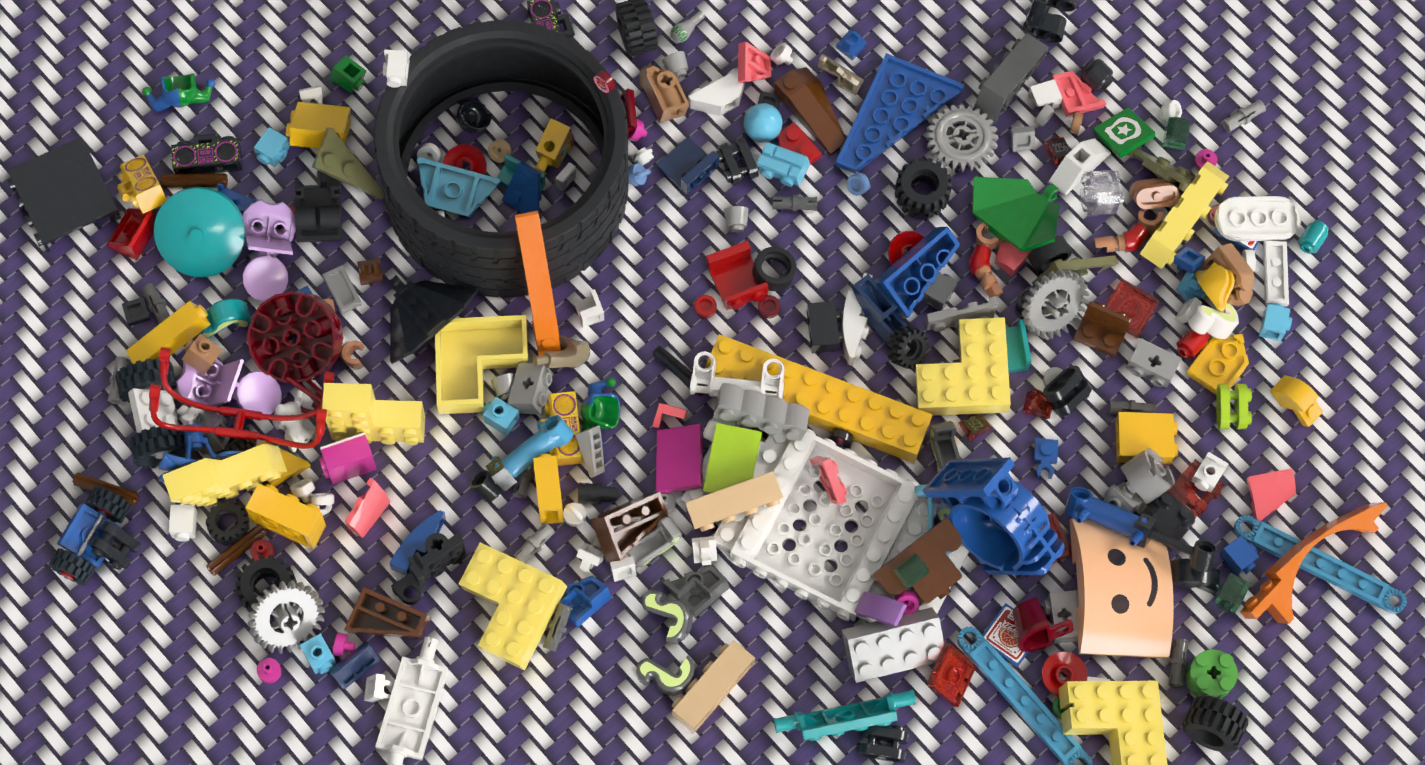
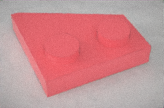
[737,41,771,83]
[1050,71,1106,117]
[810,456,847,505]

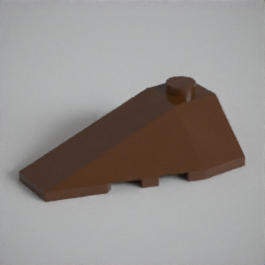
[774,67,846,156]

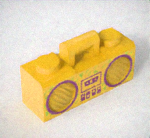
[117,154,167,214]
[539,391,583,466]

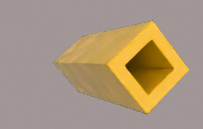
[126,301,211,364]

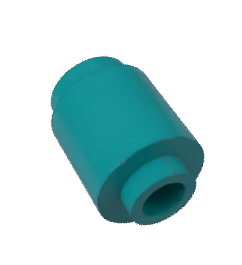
[1298,220,1329,254]

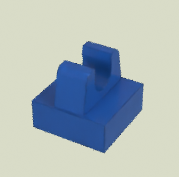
[836,30,867,61]
[1173,246,1205,274]

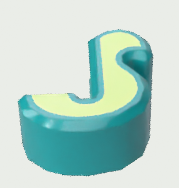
[197,299,251,338]

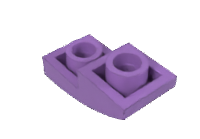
[854,591,907,627]

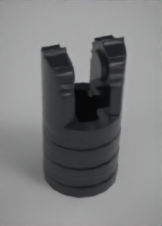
[578,482,620,504]

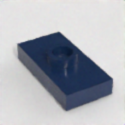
[329,641,380,690]

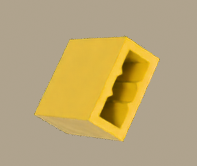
[286,102,351,149]
[1115,412,1178,464]
[533,454,564,525]

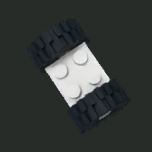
[115,358,192,469]

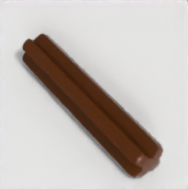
[161,173,228,187]
[72,472,140,506]
[206,524,267,576]

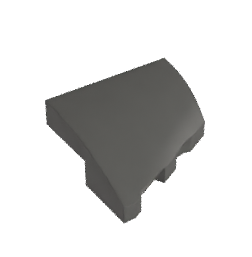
[663,565,729,618]

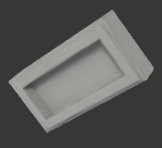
[322,265,362,314]

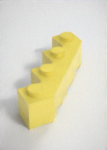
[1140,161,1229,269]

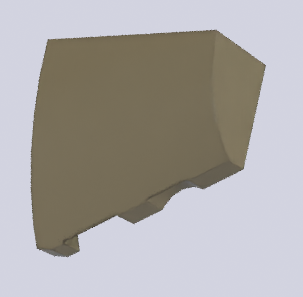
[818,54,864,95]

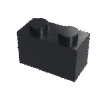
[806,301,843,354]

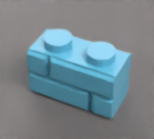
[757,142,810,187]

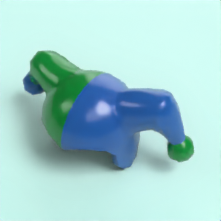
[142,73,216,112]
[581,377,620,447]

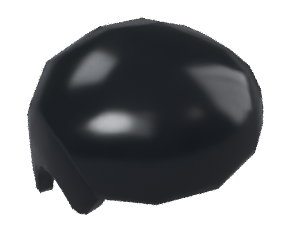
[456,100,492,134]

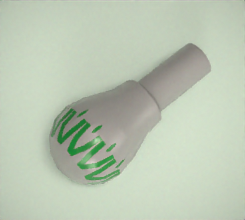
[671,11,705,43]

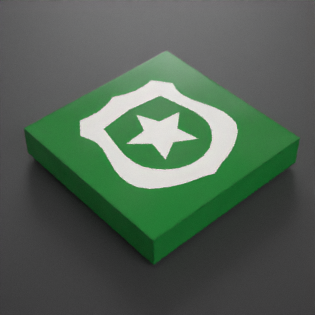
[1093,107,1155,158]

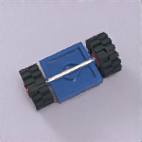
[48,486,132,586]

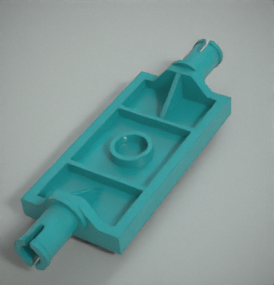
[773,689,916,741]

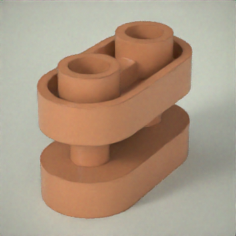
[1129,178,1180,209]

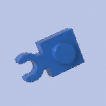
[1033,438,1058,479]

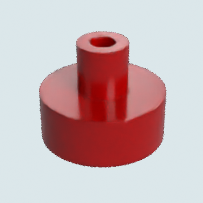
[250,539,275,561]

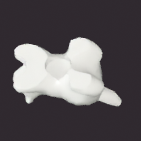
[272,389,314,453]

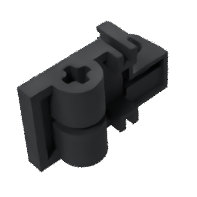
[295,170,342,243]
[391,533,466,605]

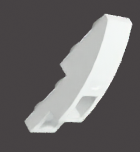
[842,273,873,366]

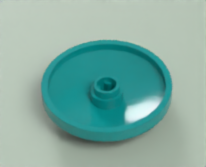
[154,187,246,277]

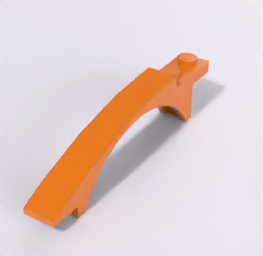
[515,211,561,356]
[1240,502,1388,624]

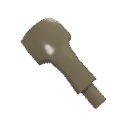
[532,335,590,369]

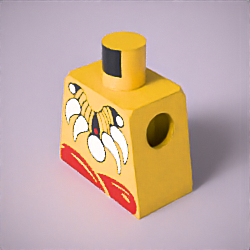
[535,118,575,174]

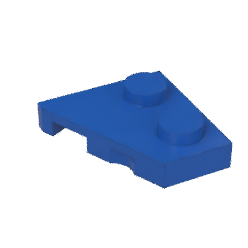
[502,161,542,220]

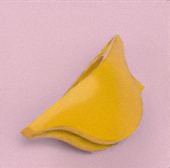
[1195,262,1235,312]

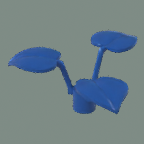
[158,424,244,482]

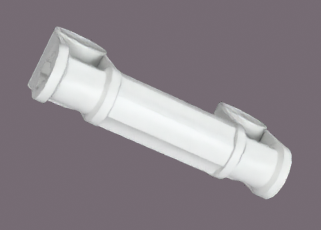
[690,351,785,400]

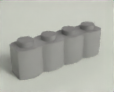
[714,383,810,441]

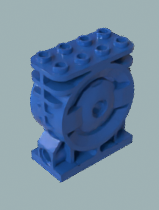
[922,457,1065,575]

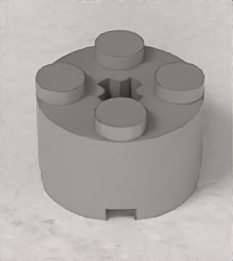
[1121,448,1175,504]

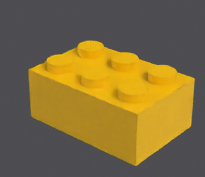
[245,484,326,550]

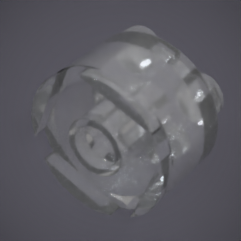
[1080,170,1124,216]

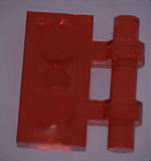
[1166,459,1225,518]

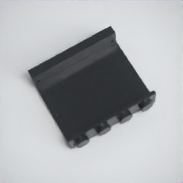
[7,137,121,252]

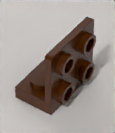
[1073,301,1132,358]

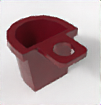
[1012,597,1074,652]

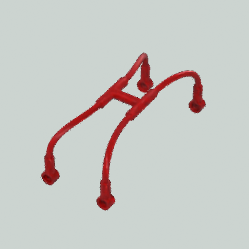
[149,347,334,449]

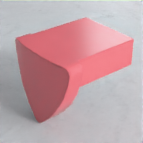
[652,403,688,428]

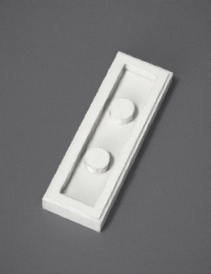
[1263,241,1289,306]

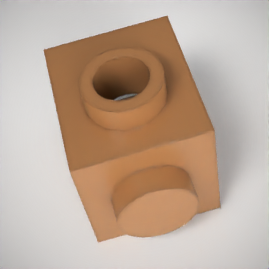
[181,334,223,375]

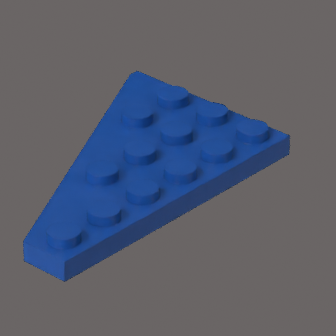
[835,53,965,174]

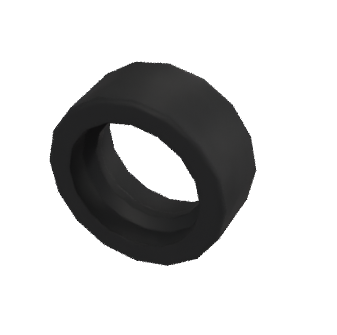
[1027,235,1073,274]
[752,246,797,292]

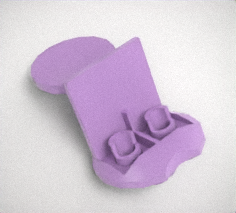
[242,199,296,301]
[176,359,282,414]

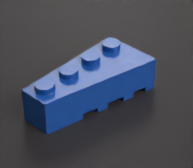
[874,227,960,318]

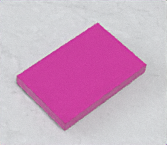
[656,424,703,494]

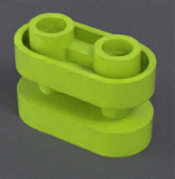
[1216,384,1252,430]

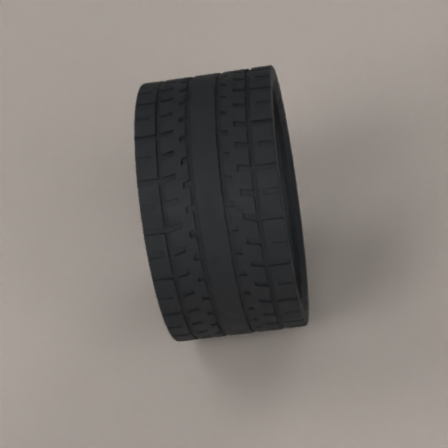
[374,20,629,297]

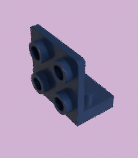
[657,137,719,195]

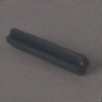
[653,346,708,396]

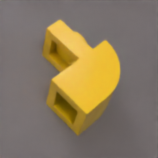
[1270,375,1323,427]

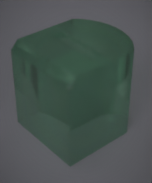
[1162,117,1190,150]
[893,553,930,589]

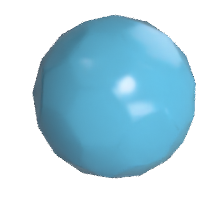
[743,103,783,143]

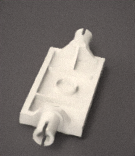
[375,637,449,765]

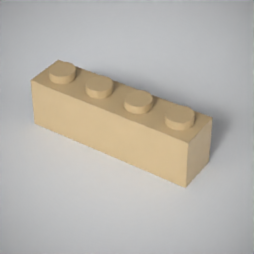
[686,471,784,532]
[672,640,755,734]

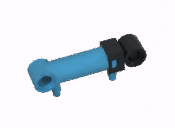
[470,415,573,502]

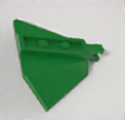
[972,177,1060,252]

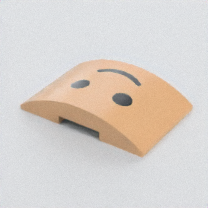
[1070,518,1173,658]

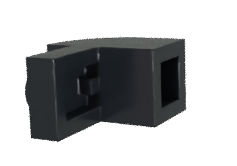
[1170,558,1220,594]

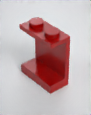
[706,240,768,311]

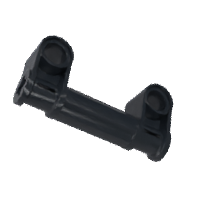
[1023,0,1077,43]

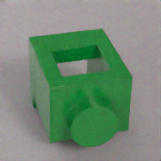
[328,55,367,93]

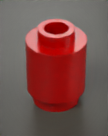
[1176,328,1210,358]

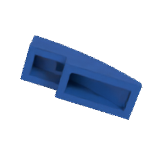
[390,510,446,576]

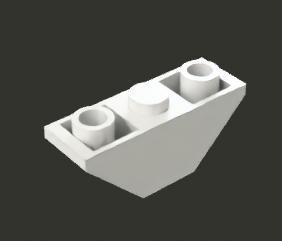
[688,68,745,116]
[1049,138,1111,196]

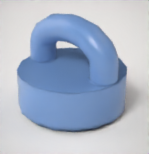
[628,163,651,186]
[847,173,871,196]

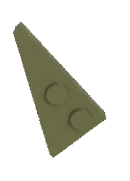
[312,127,384,200]
[1127,148,1194,192]
[1032,255,1118,285]

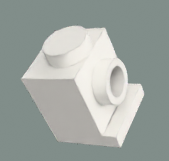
[383,50,410,88]
[1191,452,1228,493]

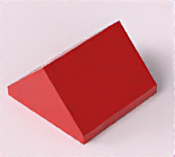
[106,208,156,260]

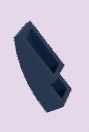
[852,274,908,347]

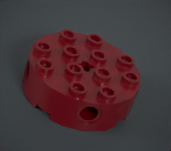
[247,291,344,384]

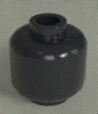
[1081,58,1113,91]

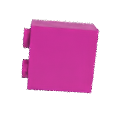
[319,432,377,485]

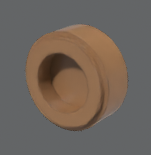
[1070,112,1083,135]

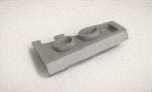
[925,296,998,332]

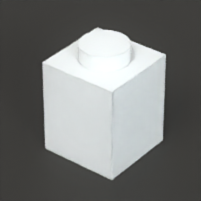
[169,505,197,542]

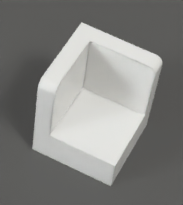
[1028,79,1062,109]
[574,289,604,328]

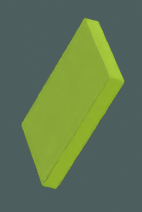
[703,423,762,493]

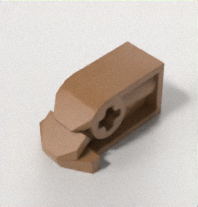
[639,66,689,123]
[1202,243,1254,307]

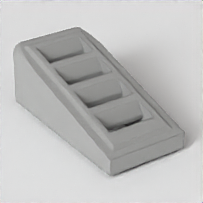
[575,426,605,478]

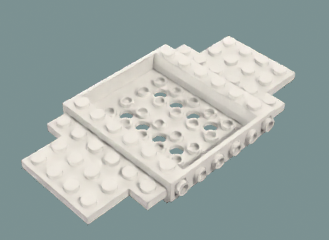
[681,428,969,623]

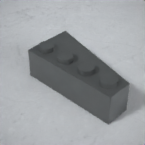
[973,33,1049,125]

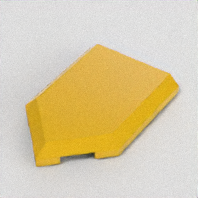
[1186,334,1249,395]

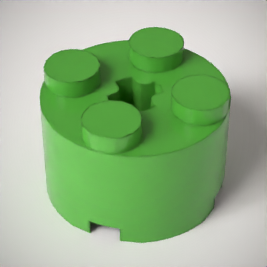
[1185,649,1238,699]

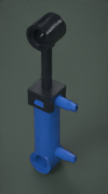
[1065,487,1218,572]

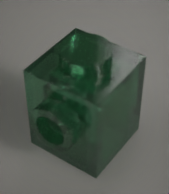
[1214,573,1251,613]

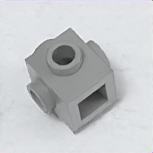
[1103,482,1144,514]

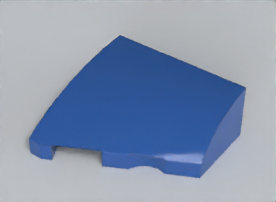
[556,575,612,628]

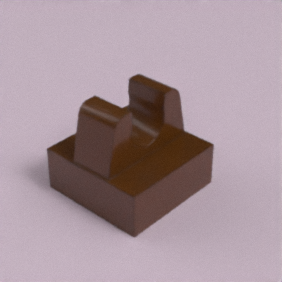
[357,258,383,286]

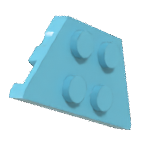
[417,157,501,218]

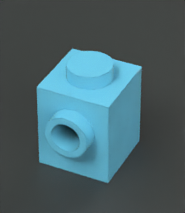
[254,127,290,167]
[1259,303,1292,341]
[482,397,520,436]
[300,633,336,675]

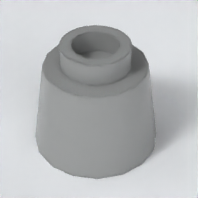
[662,51,689,79]
[724,206,749,233]
[491,373,515,401]

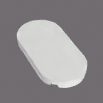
[1214,196,1301,241]

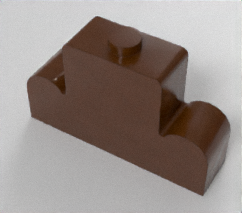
[870,518,962,605]

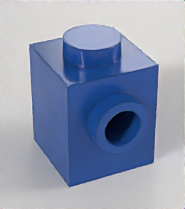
[1220,535,1259,576]

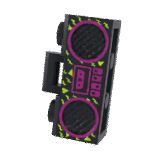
[527,0,575,38]
[171,133,243,174]

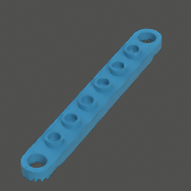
[1234,515,1407,614]
[957,627,1092,765]

